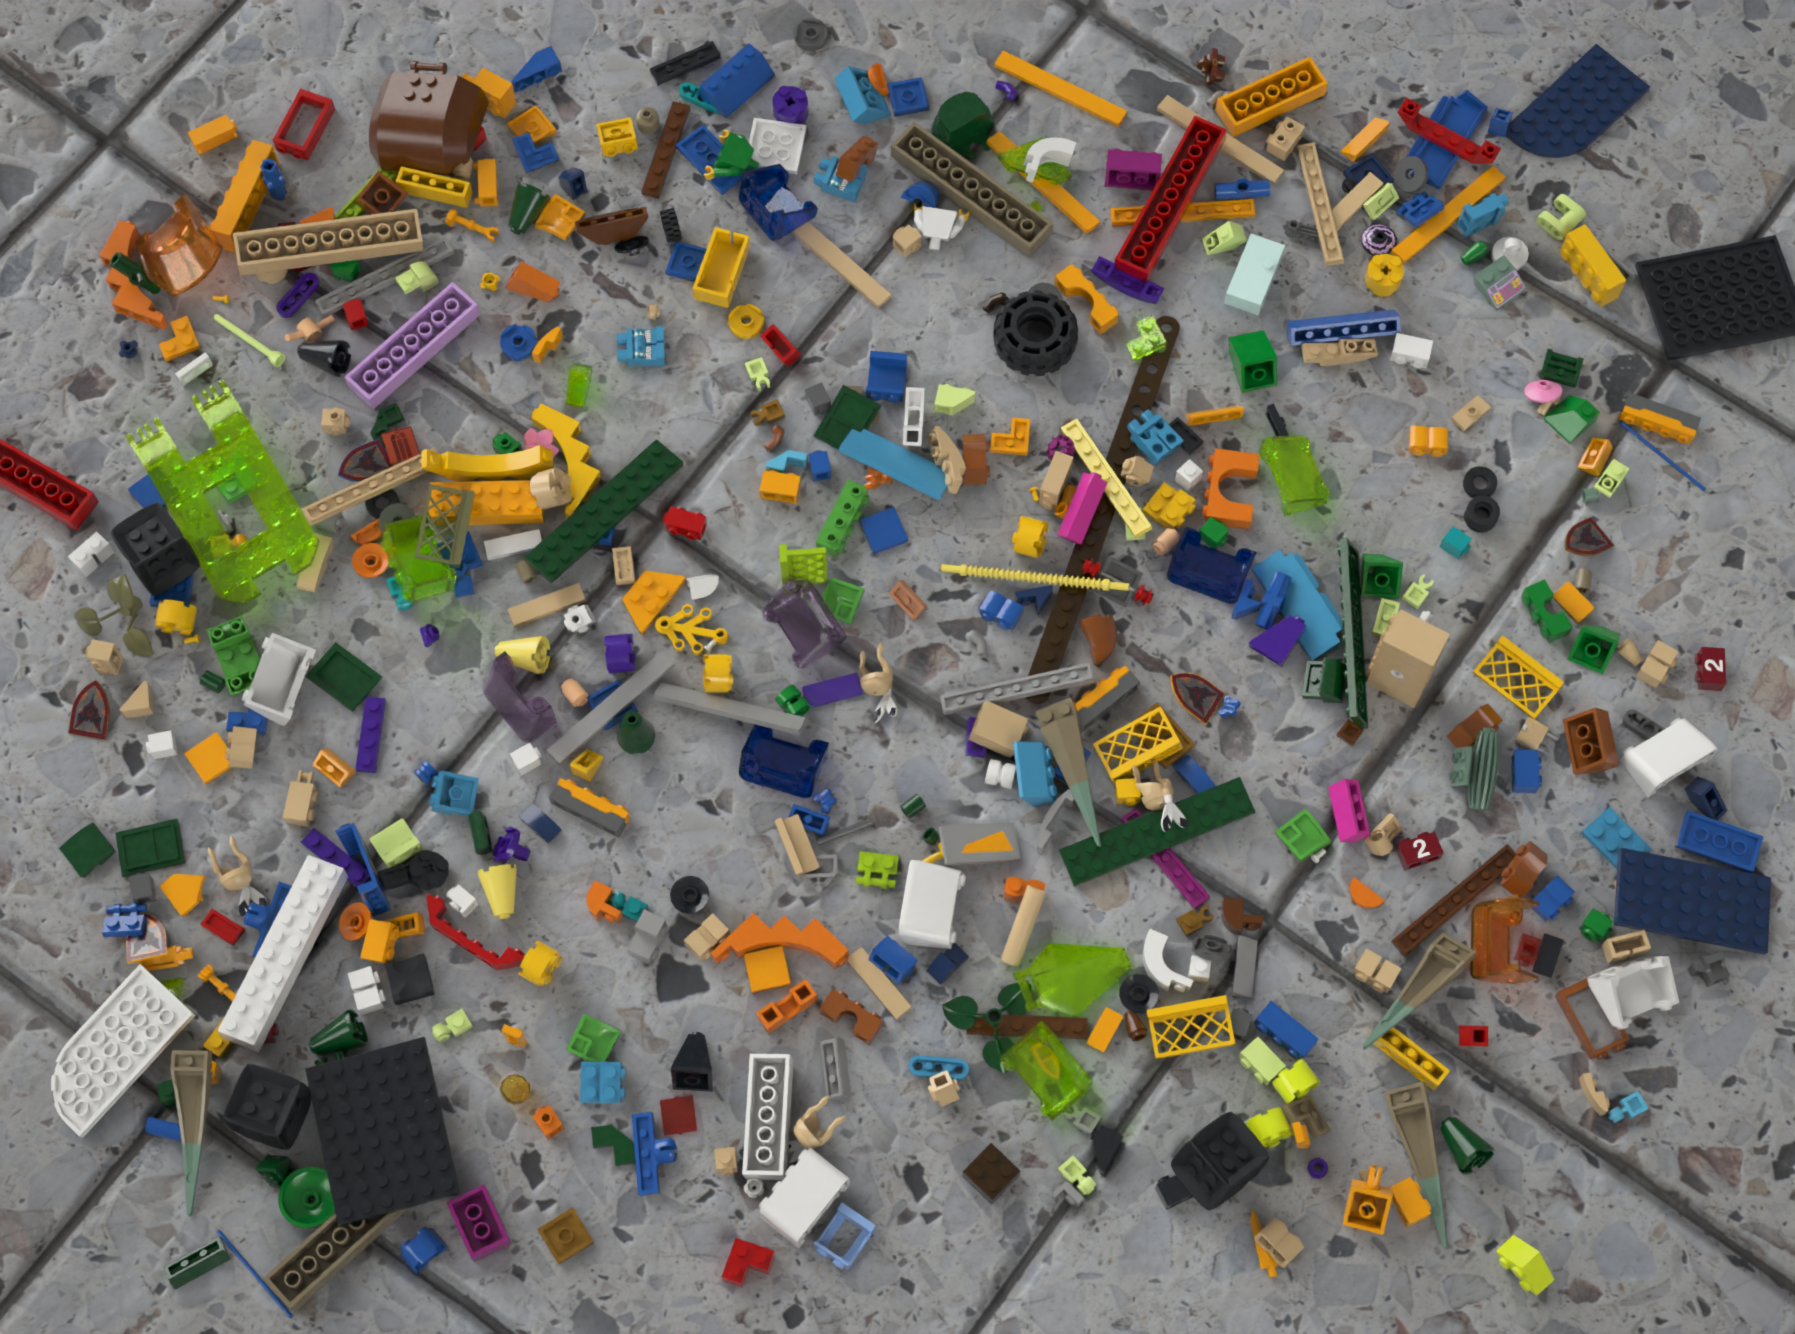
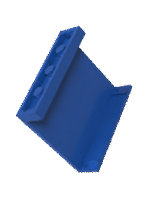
[335,823,391,917]

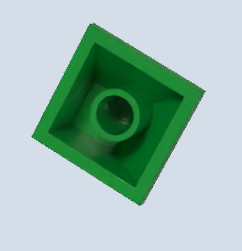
[1543,395,1600,444]
[1361,553,1403,599]
[1567,625,1620,674]

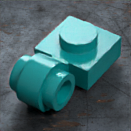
[386,574,413,611]
[608,891,648,922]

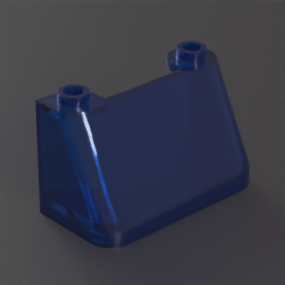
[739,164,818,241]
[1167,526,1257,604]
[739,724,829,798]

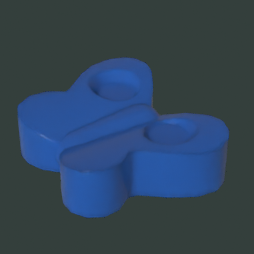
[1218,695,1241,718]
[813,789,837,813]

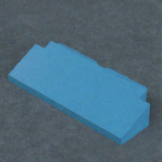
[838,429,948,500]
[1252,549,1344,661]

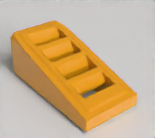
[381,912,425,938]

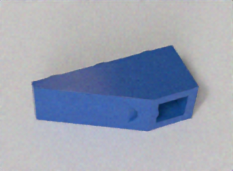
[511,46,562,93]

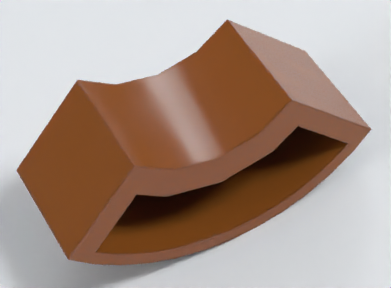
[962,434,990,485]
[1447,704,1503,751]
[1501,841,1548,899]

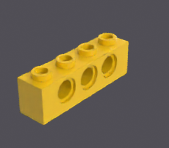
[1373,1027,1450,1091]

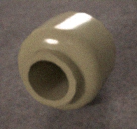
[636,107,660,134]

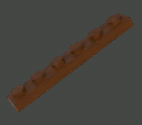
[641,101,690,199]
[966,1014,1087,1039]

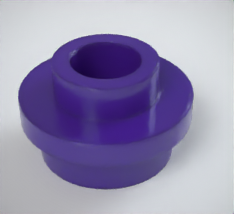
[1307,1158,1328,1179]

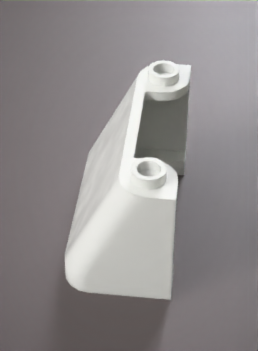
[241,633,316,726]
[1620,717,1718,798]
[899,860,966,949]
[1587,956,1680,1029]

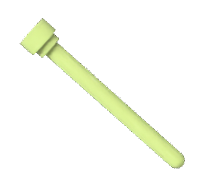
[214,314,285,367]

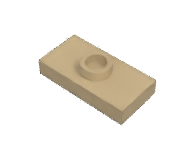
[1451,395,1491,432]
[612,546,635,585]

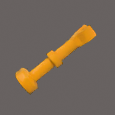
[445,209,499,242]
[197,964,236,1002]

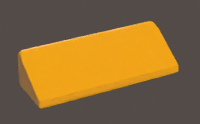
[1340,117,1390,162]
[1186,405,1244,426]

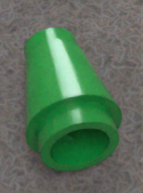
[1460,241,1489,266]

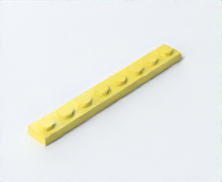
[1061,419,1152,538]

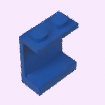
[866,351,907,403]

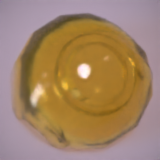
[500,1074,530,1105]

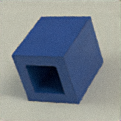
[809,450,831,482]

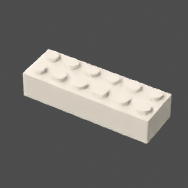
[742,1054,794,1180]

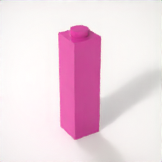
[1057,472,1108,544]

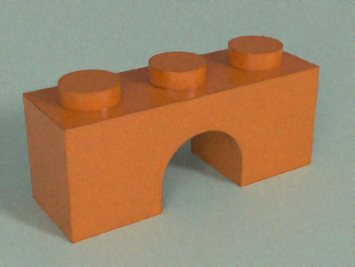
[756,979,818,1035]

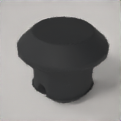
[1342,178,1357,193]

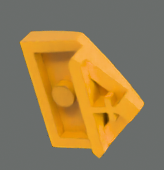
[159,874,206,916]

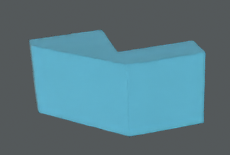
[766,450,808,474]

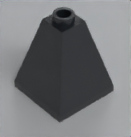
[671,1032,713,1092]

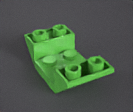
[206,616,261,697]

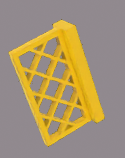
[1473,635,1564,719]
[1092,706,1183,784]
[1147,995,1236,1059]

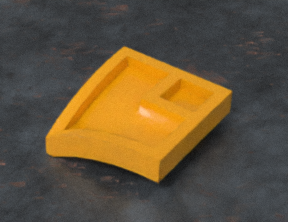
[535,194,585,241]

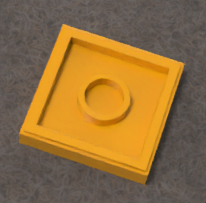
[507,105,557,146]
[184,732,232,785]
[744,946,791,994]

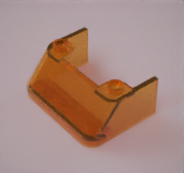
[1470,894,1539,984]

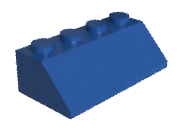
[700,43,775,118]

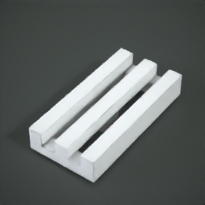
[175,352,213,386]

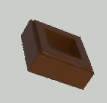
[1336,719,1364,747]

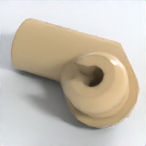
[1537,398,1561,416]

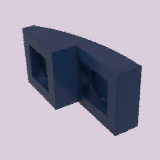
[519,803,562,843]

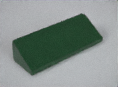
[164,1237,230,1289]

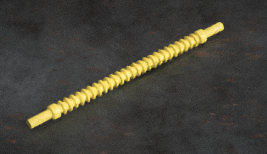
[941,564,1129,591]

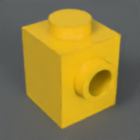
[1115,778,1143,806]

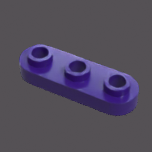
[276,273,320,318]

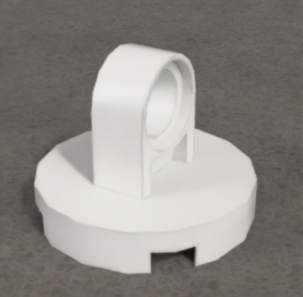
[1491,237,1529,271]

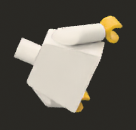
[914,203,969,251]

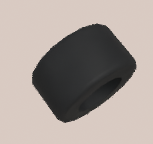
[1464,496,1500,533]

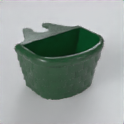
[931,92,995,160]

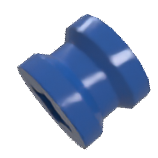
[413,760,438,785]

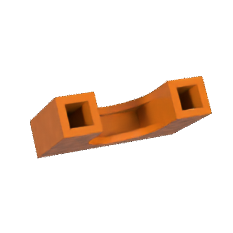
[1202,448,1260,530]

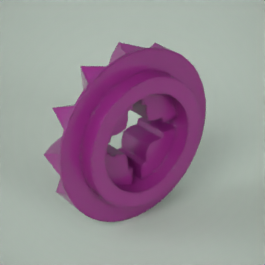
[1046,435,1075,461]

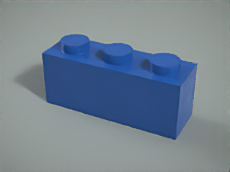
[1254,1001,1319,1060]

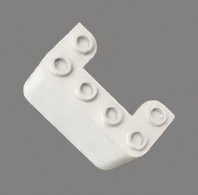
[759,1148,850,1249]

